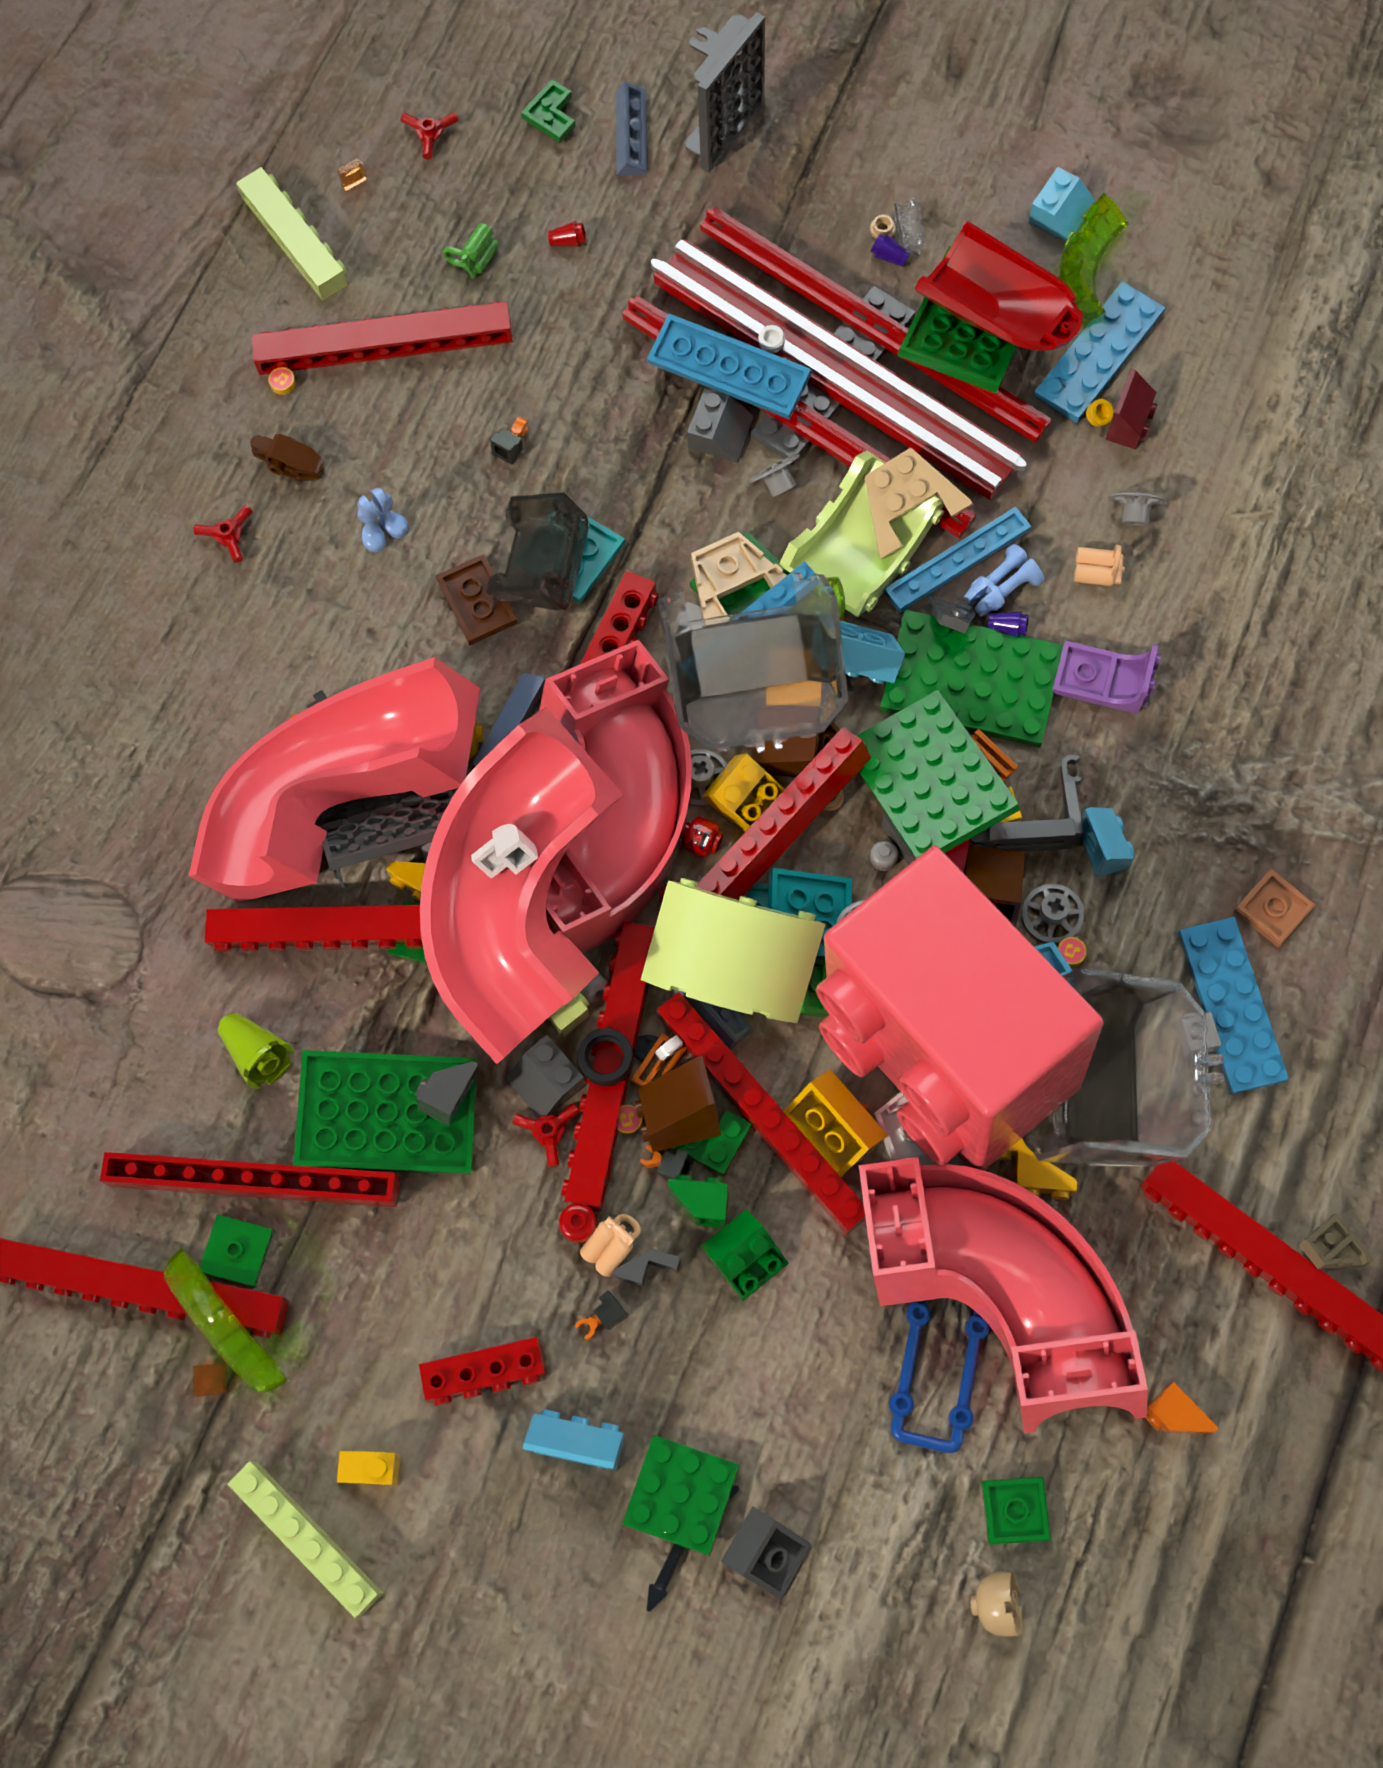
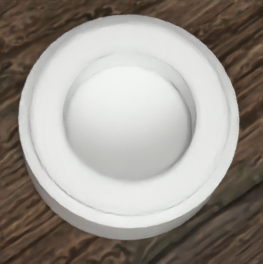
[758,325,785,353]
[655,1035,683,1061]

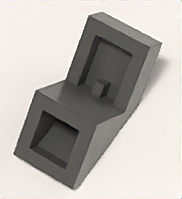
[613,1249,681,1287]

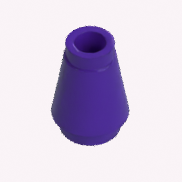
[870,233,910,267]
[988,611,1029,637]

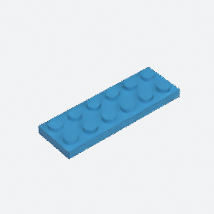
[1034,281,1166,423]
[647,314,812,419]
[1178,917,1289,1095]

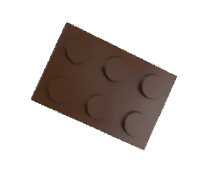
[435,554,518,646]

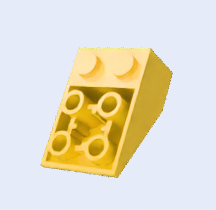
[701,753,785,832]

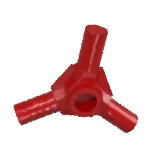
[400,112,459,159]
[194,505,253,563]
[512,1103,580,1167]

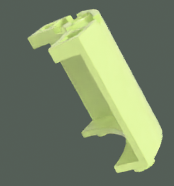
[779,450,944,617]
[641,878,826,1023]

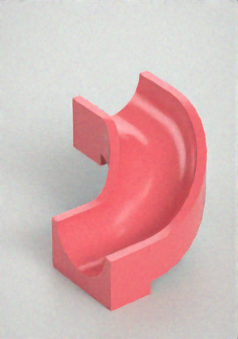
[539,640,692,953]
[189,657,480,903]
[420,707,624,1064]
[859,1157,1148,1433]

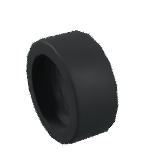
[578,1028,634,1087]

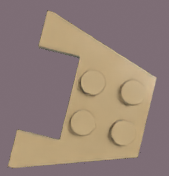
[864,448,974,559]
[691,532,787,633]

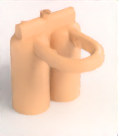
[1074,544,1125,586]
[580,1214,641,1277]

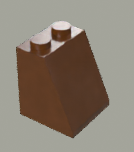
[751,709,840,777]
[964,845,1025,927]
[635,1056,721,1152]

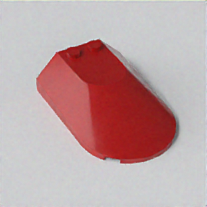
[915,221,1083,351]

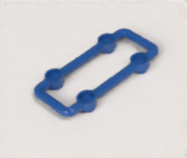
[889,1300,990,1453]

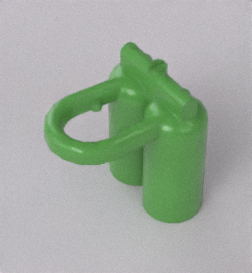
[443,223,499,279]

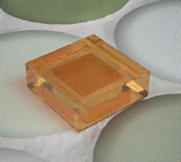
[337,157,367,190]
[193,1363,226,1397]

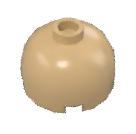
[971,1571,1022,1637]

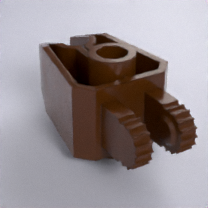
[250,434,324,481]

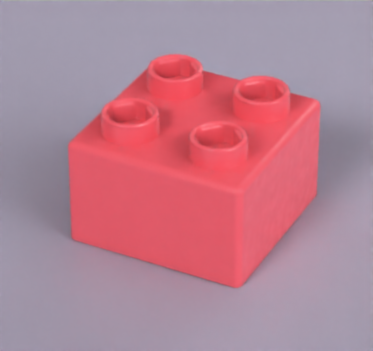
[816,845,1104,1171]

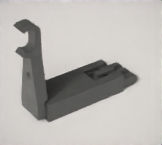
[969,755,1083,852]

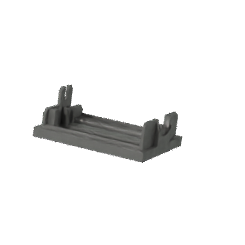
[685,12,765,172]
[316,789,455,889]

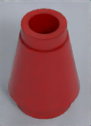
[548,221,586,247]

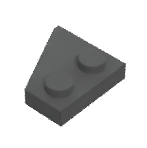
[925,595,977,634]

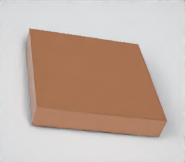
[1234,869,1316,947]

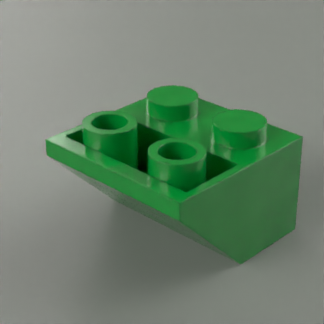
[668,1175,729,1228]
[700,1209,789,1301]

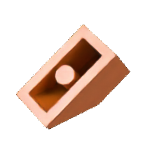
[1146,1382,1219,1434]

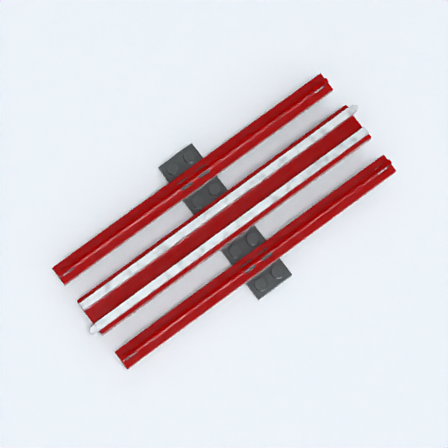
[622,207,1052,539]

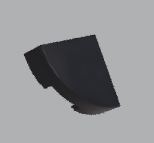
[633,1035,658,1062]

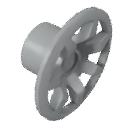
[747,454,800,497]
[1108,492,1168,526]
[689,749,727,806]
[1022,884,1084,943]

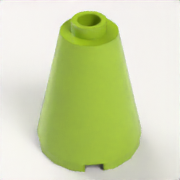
[218,1013,294,1089]

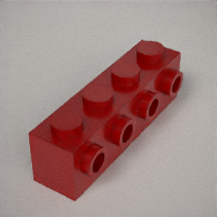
[419,1337,547,1406]

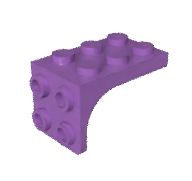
[1052,640,1161,714]

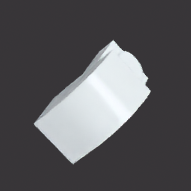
[471,824,539,879]

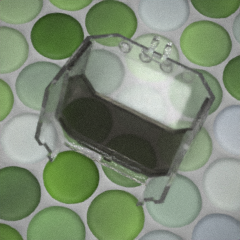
[657,572,848,753]
[1024,967,1224,1167]

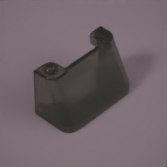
[486,492,589,610]

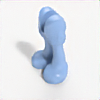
[357,488,408,552]
[963,544,1045,617]

